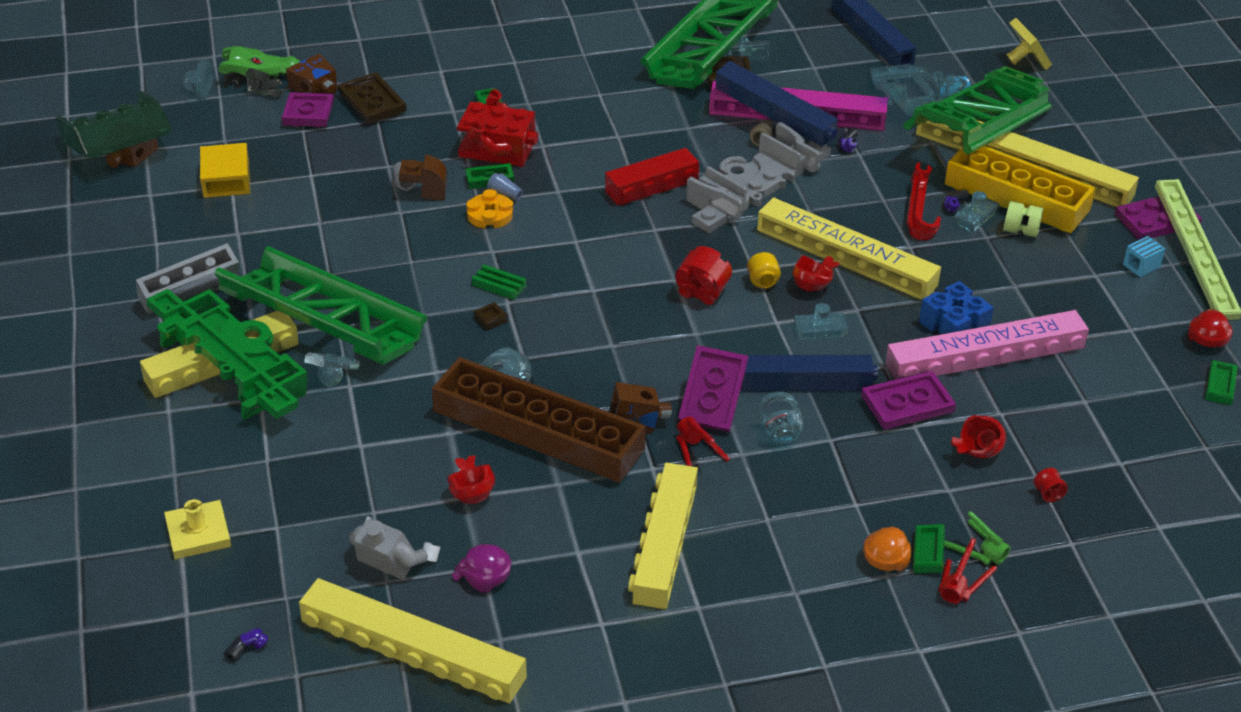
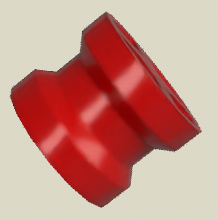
[1033,468,1068,503]

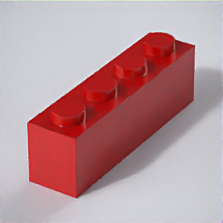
[605,148,699,206]

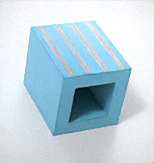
[1123,236,1166,277]

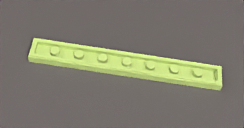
[1155,179,1241,320]

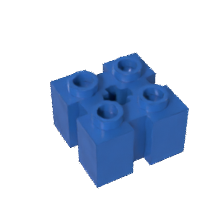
[919,281,994,335]

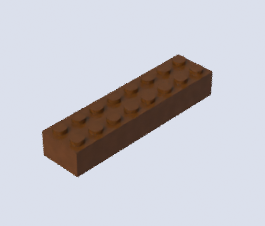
[432,357,646,483]

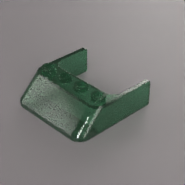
[56,91,172,158]

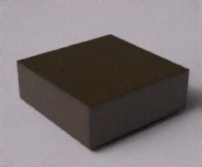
[473,302,508,331]

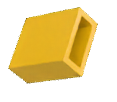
[200,143,250,198]

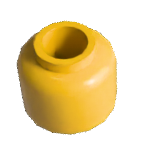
[747,252,781,288]

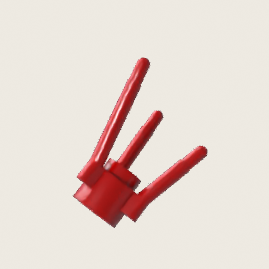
[676,416,730,467]
[938,538,997,604]

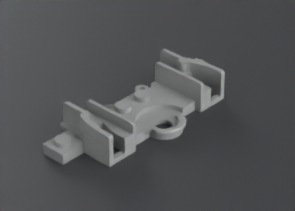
[686,122,831,233]

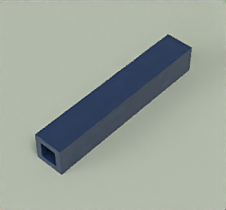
[832,0,917,70]
[716,61,838,147]
[740,355,878,392]

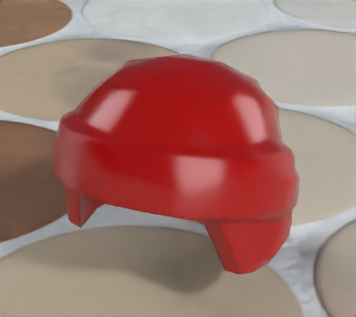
[792,255,840,292]
[1188,309,1233,348]
[950,415,1006,459]
[447,455,495,504]

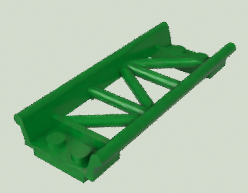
[640,0,778,89]
[903,66,1052,154]
[214,246,427,365]

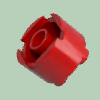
[675,246,732,305]

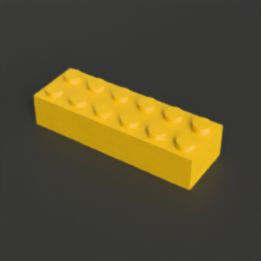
[945,146,1096,233]

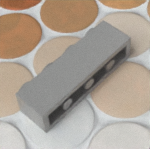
[136,243,239,314]

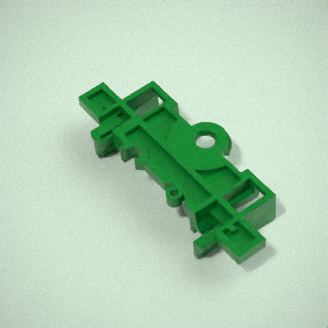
[147,289,307,420]

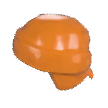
[863,527,911,572]

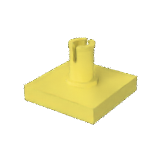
[1006,18,1052,70]
[164,499,231,559]

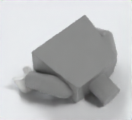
[349,516,441,580]

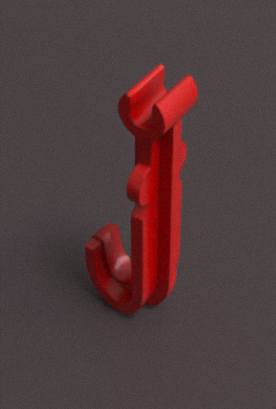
[907,162,941,240]

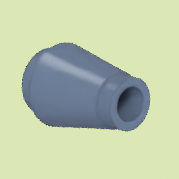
[487,173,523,202]

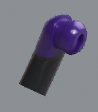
[838,128,858,153]
[944,189,969,212]
[223,628,268,662]

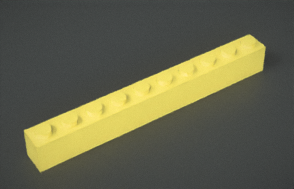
[916,120,1139,207]

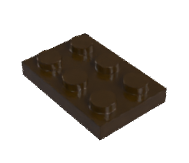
[338,72,407,124]

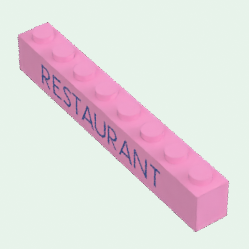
[885,310,1089,380]

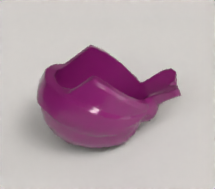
[452,544,511,593]

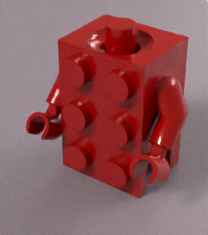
[457,89,539,167]

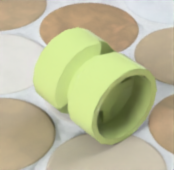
[1004,201,1043,238]

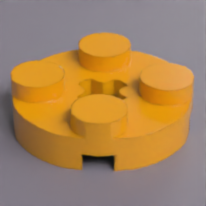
[466,189,513,229]

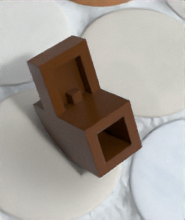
[399,155,448,201]

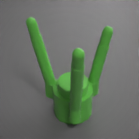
[945,511,1011,565]

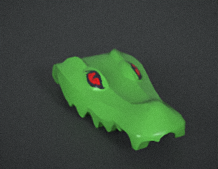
[219,46,301,80]

